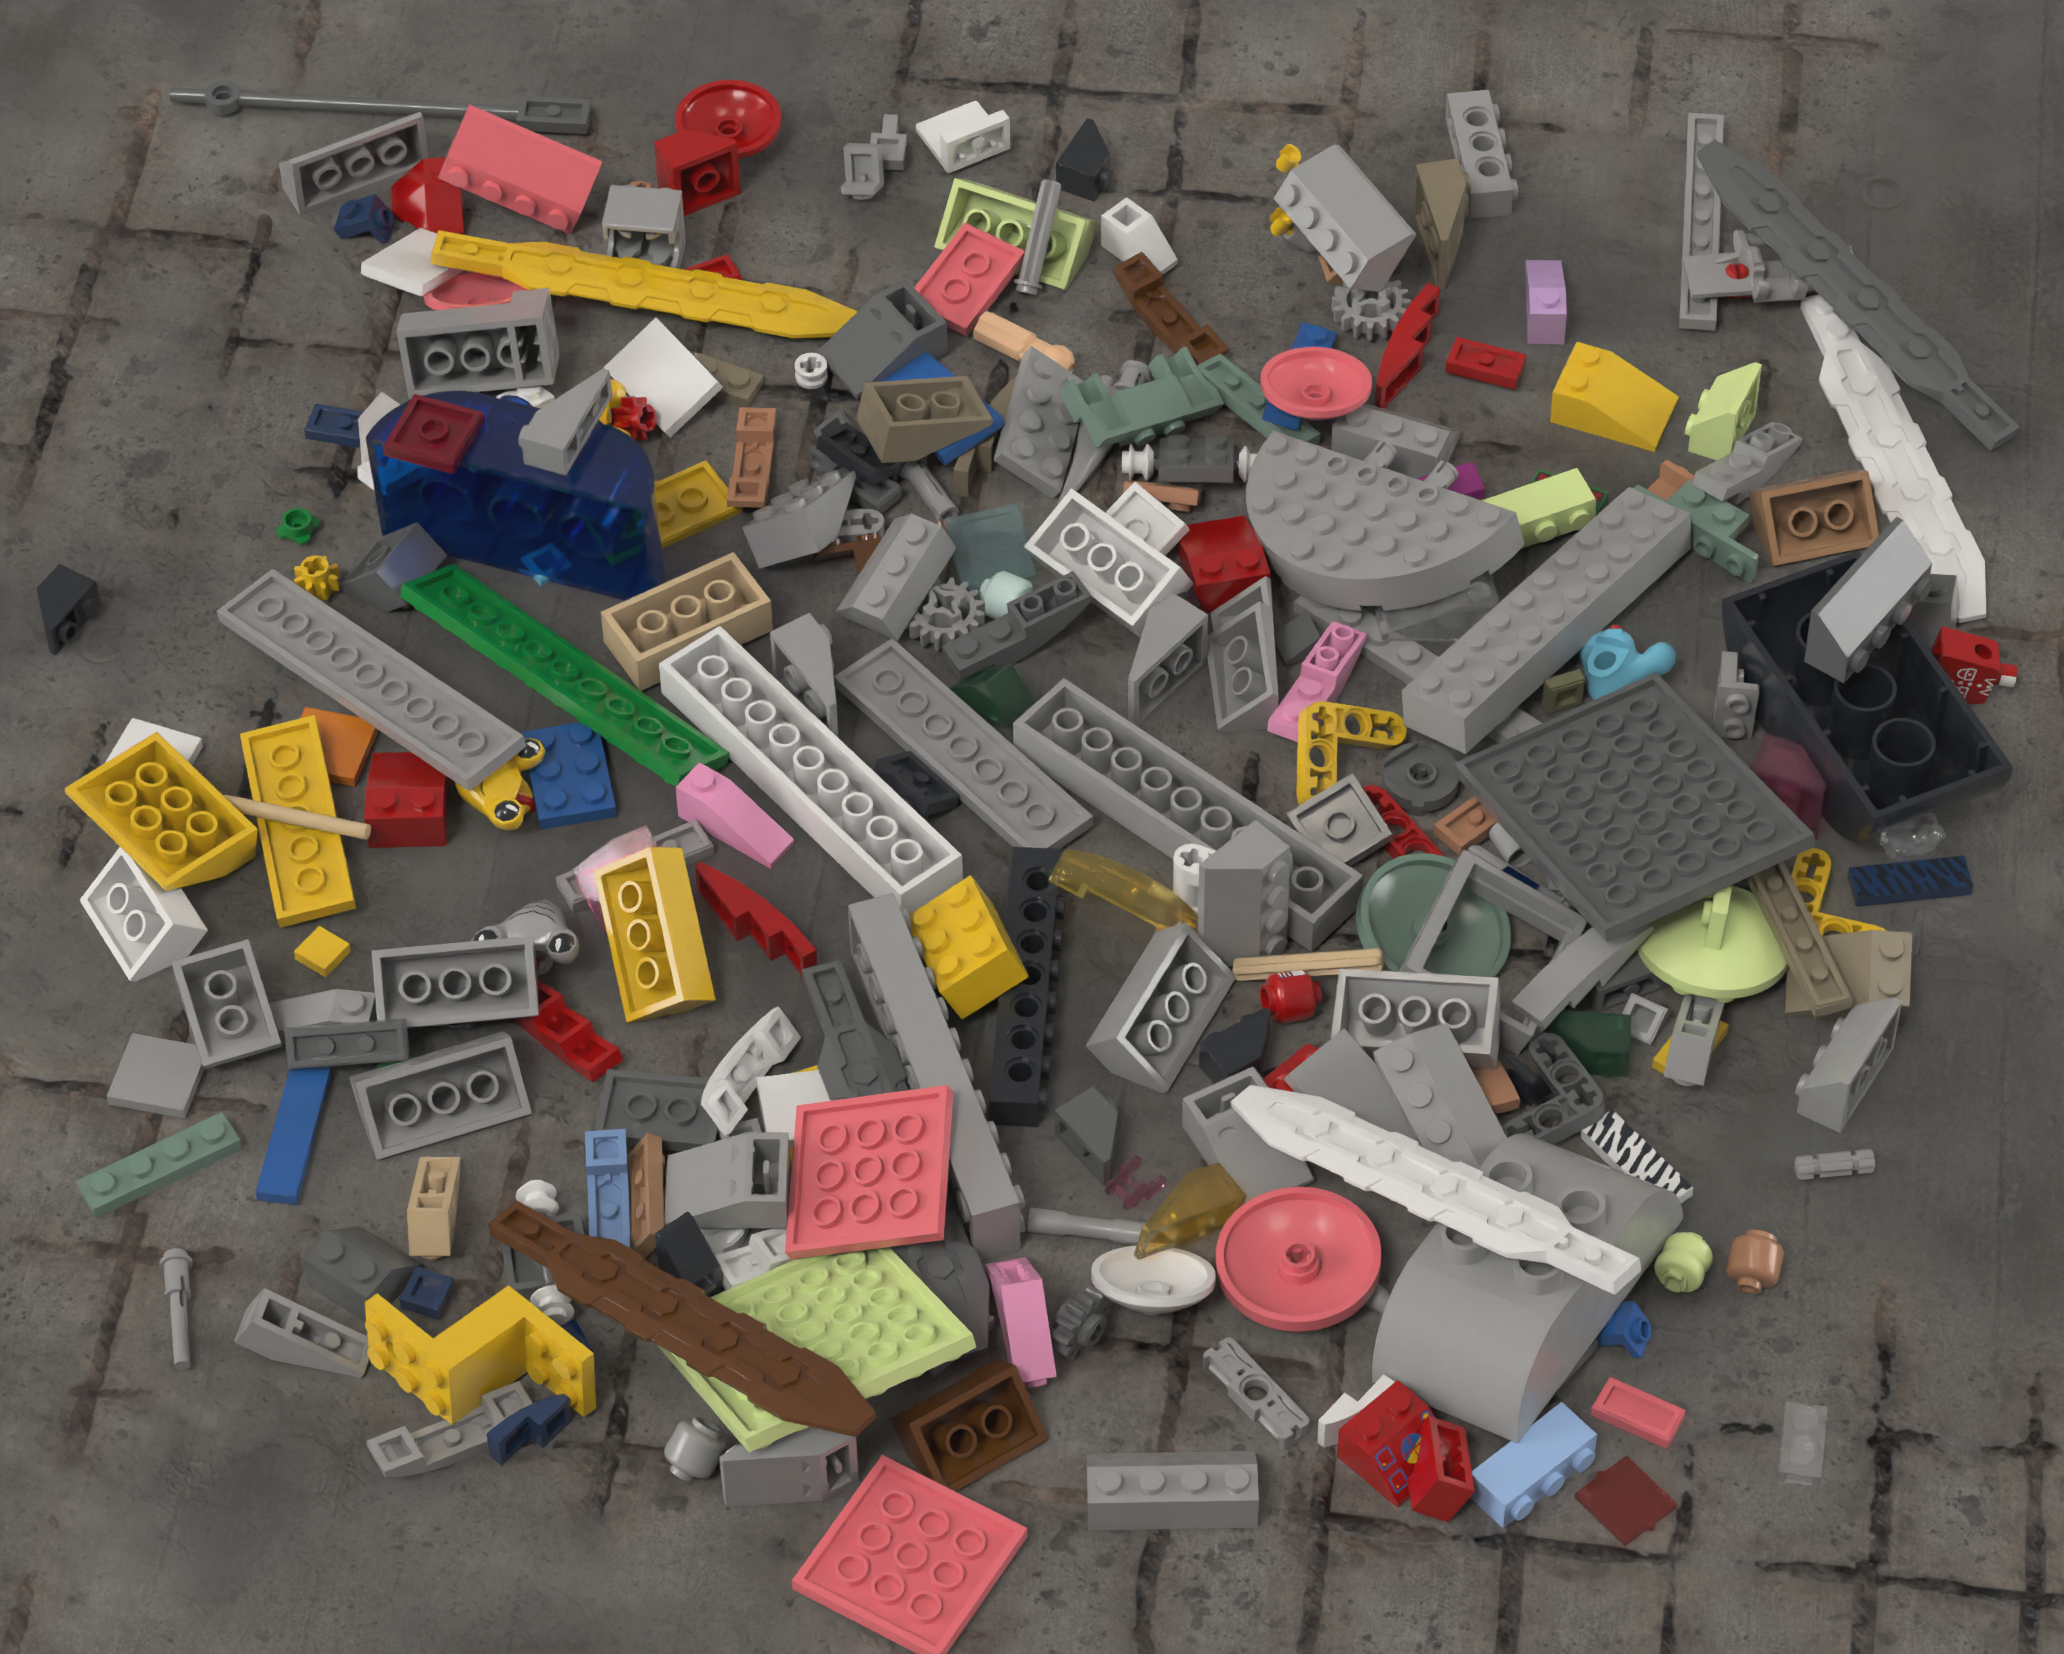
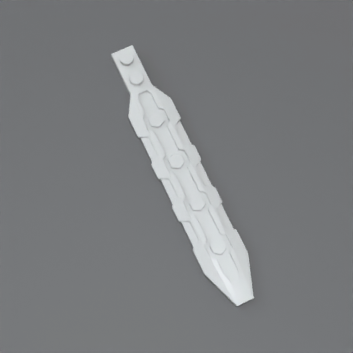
[1800,295,1986,623]
[1231,1085,1641,1295]

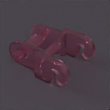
[1105,1155,1166,1210]

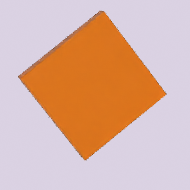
[301,707,379,787]

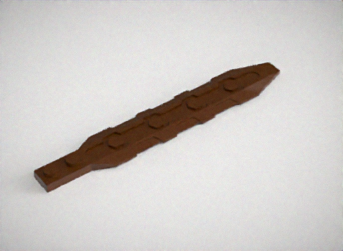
[488,1200,877,1437]

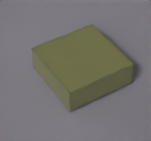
[1542,669,1585,714]

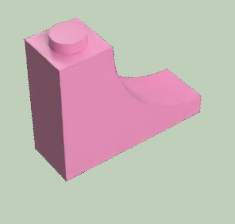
[985,1257,1057,1388]

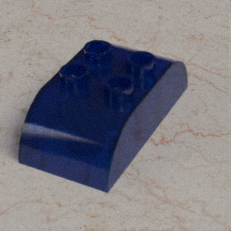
[365,390,666,601]

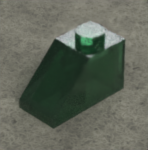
[949,664,1035,727]
[1549,1010,1632,1078]

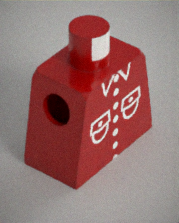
[1931,626,2017,704]

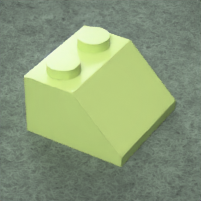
[1685,362,1762,460]

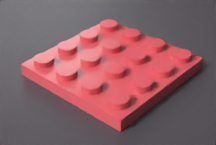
[785,1085,953,1259]
[792,1455,1028,1654]

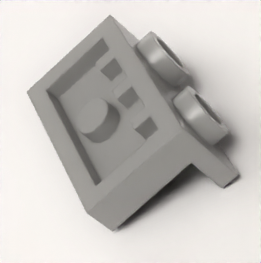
[1713,651,1760,739]

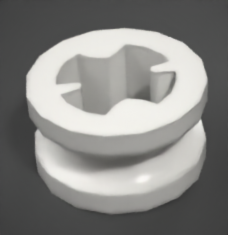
[794,353,828,389]

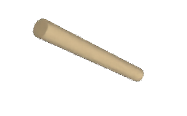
[224,795,371,840]

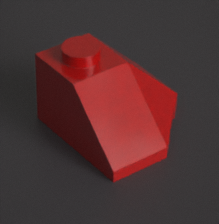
[391,157,464,235]

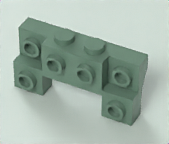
[1059,347,1224,449]

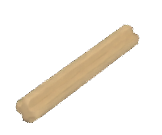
[1232,948,1385,981]

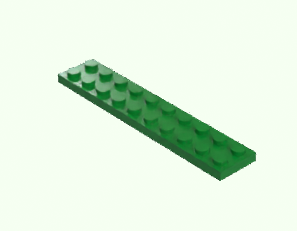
[400,564,730,787]

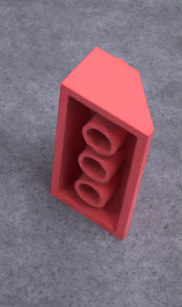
[438,104,603,235]

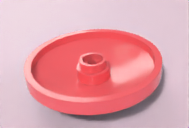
[1216,1187,1382,1332]

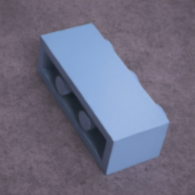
[1470,1402,1597,1528]

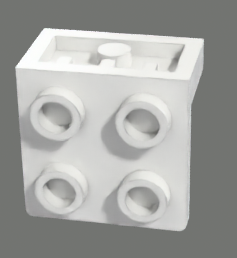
[916,101,1010,173]

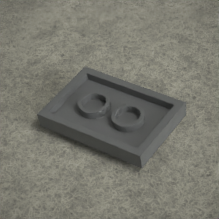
[594,1069,719,1152]

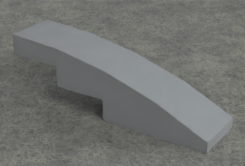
[1512,923,1654,1029]

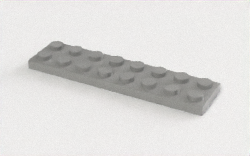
[834,638,1093,849]

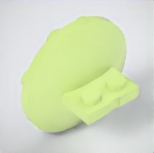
[1636,885,1789,1003]

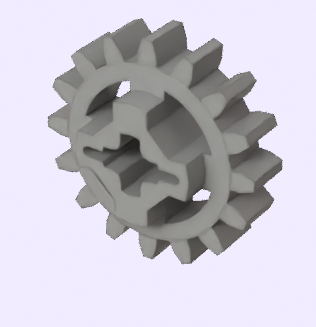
[1332,279,1411,340]
[906,577,985,651]

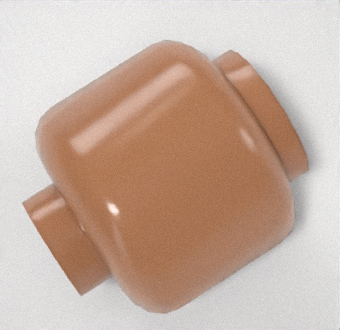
[1726,1230,1784,1294]

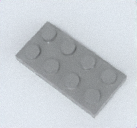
[994,346,1085,499]

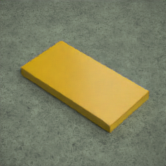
[576,460,743,571]

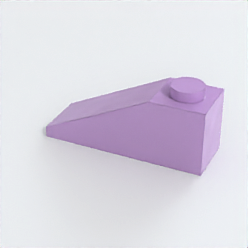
[1525,260,1567,345]

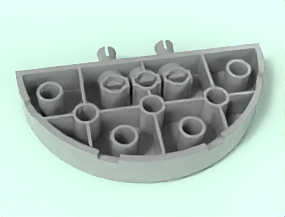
[1246,431,1525,611]

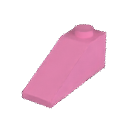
[676,762,794,869]

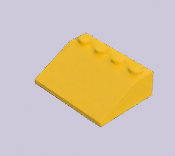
[65,732,258,891]

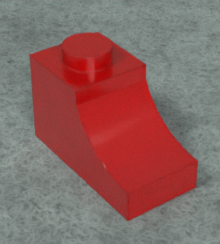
[1407,1416,1475,1522]

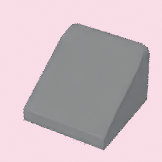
[1615,993,1672,1046]

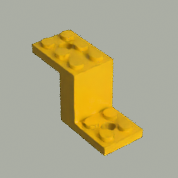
[365,1285,596,1426]

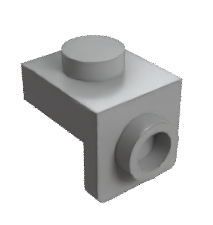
[841,143,884,200]

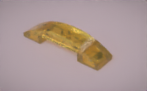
[1048,849,1198,936]

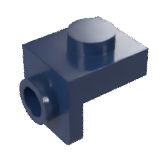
[333,194,396,243]

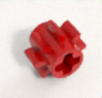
[611,396,657,441]

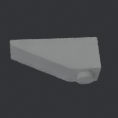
[519,369,612,475]
[269,989,377,1044]
[1664,994,1725,1086]
[234,1288,369,1378]

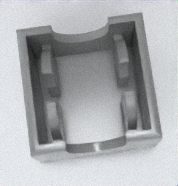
[602,185,686,269]

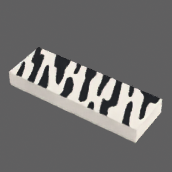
[1581,1109,1693,1203]

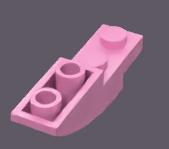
[1267,621,1367,742]

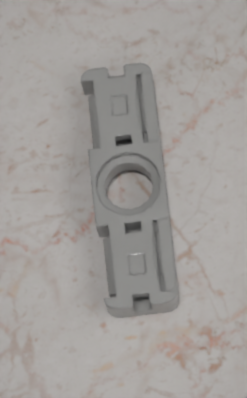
[1203,1337,1309,1450]

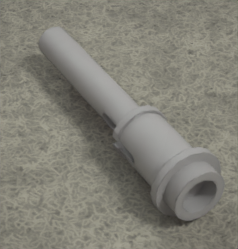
[159,1248,193,1370]

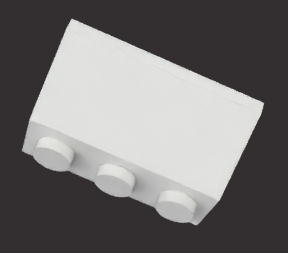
[80,847,208,982]

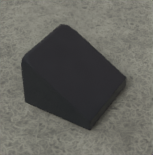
[1505,1054,1551,1106]

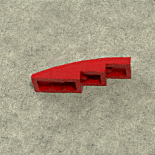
[1375,282,1440,409]
[695,862,818,978]
[513,980,623,1083]

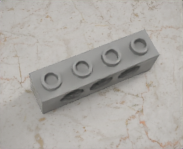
[1445,90,1518,219]

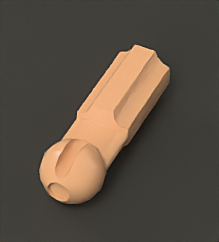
[973,311,1075,373]

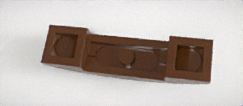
[1113,252,1229,366]

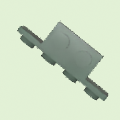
[1633,480,1759,583]

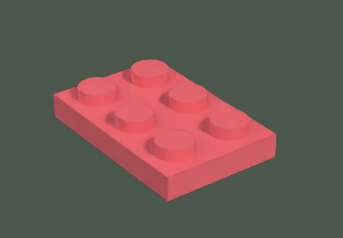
[914,223,1025,337]

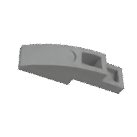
[1692,422,1803,505]

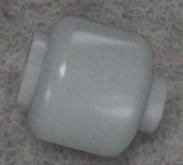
[664,1416,727,1482]

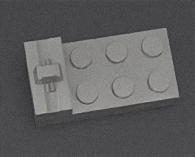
[396,288,560,399]

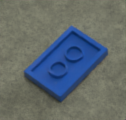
[521,722,617,830]

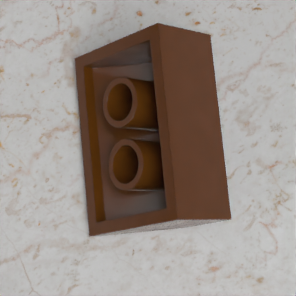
[890,1359,1049,1492]

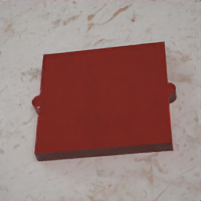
[1574,1455,1677,1546]

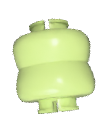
[1654,1232,1713,1293]

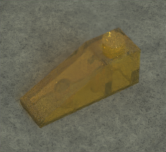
[1134,1162,1247,1260]

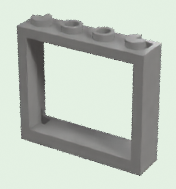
[1399,850,1587,1055]

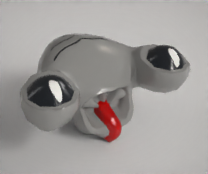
[471,899,579,976]

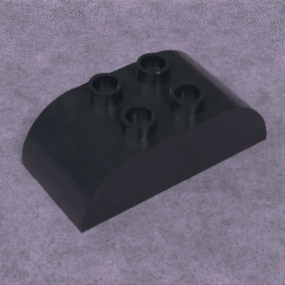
[1722,550,2013,842]

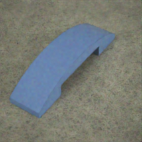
[585,1129,631,1248]

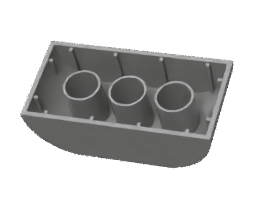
[1372,1133,1683,1443]

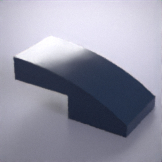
[486,1394,572,1466]

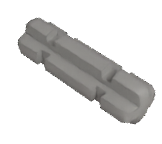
[1794,1149,1875,1180]

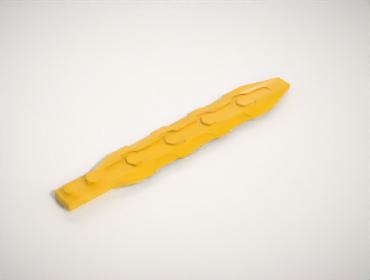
[431,230,858,338]

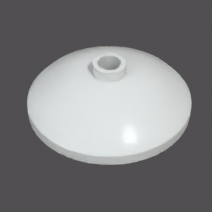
[1091,1245,1216,1315]

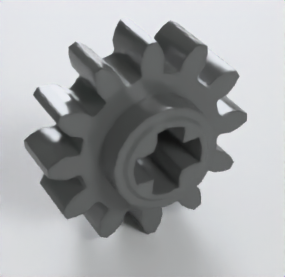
[1051,1286,1109,1360]

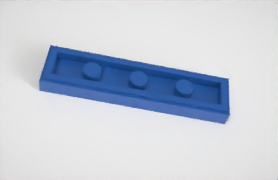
[256,1066,332,1205]

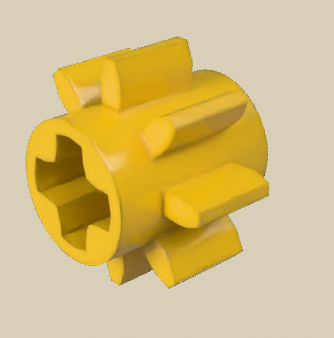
[294,555,340,601]

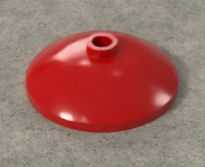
[675,80,781,159]

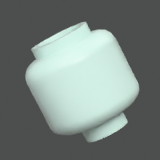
[979,571,1034,619]

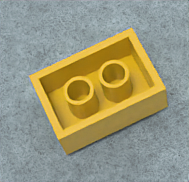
[909,875,1029,1019]

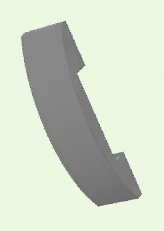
[367,1381,533,1477]

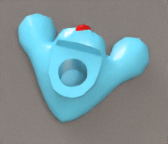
[1577,624,1677,700]

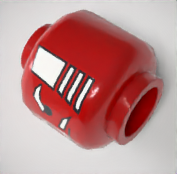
[1259,970,1322,1024]

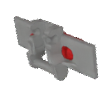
[1681,230,1854,303]

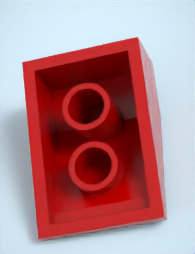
[1176,515,1271,614]
[364,752,450,848]

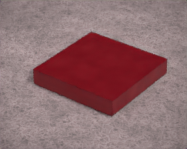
[383,394,485,474]

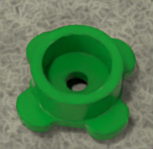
[276,508,320,545]

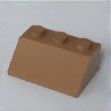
[1748,469,1879,566]

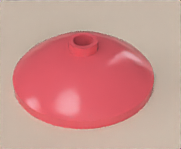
[423,271,528,311]
[1260,347,1372,420]

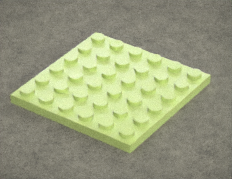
[656,1247,976,1453]

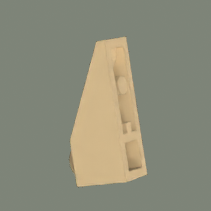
[407,1157,461,1259]

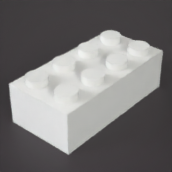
[1024,488,1194,638]

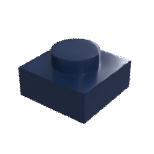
[399,1267,455,1320]

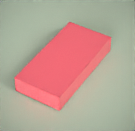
[1591,1377,1686,1449]

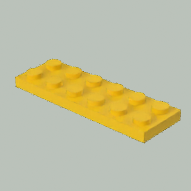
[240,715,356,928]

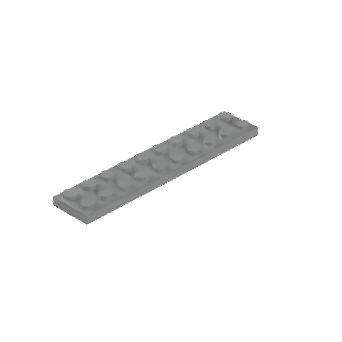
[216,569,526,792]

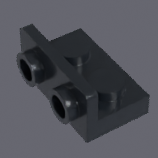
[816,422,902,486]
[873,751,960,821]

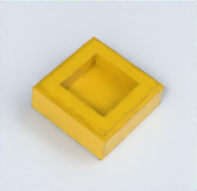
[294,926,351,978]

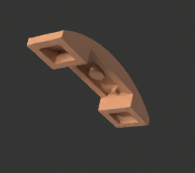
[727,407,776,508]

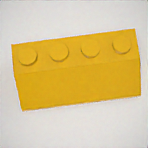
[593,847,716,1023]

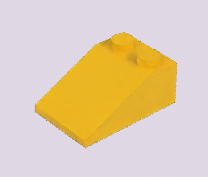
[1550,342,1679,452]

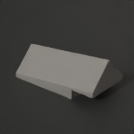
[1207,576,1278,733]

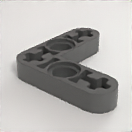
[1501,1033,1606,1145]

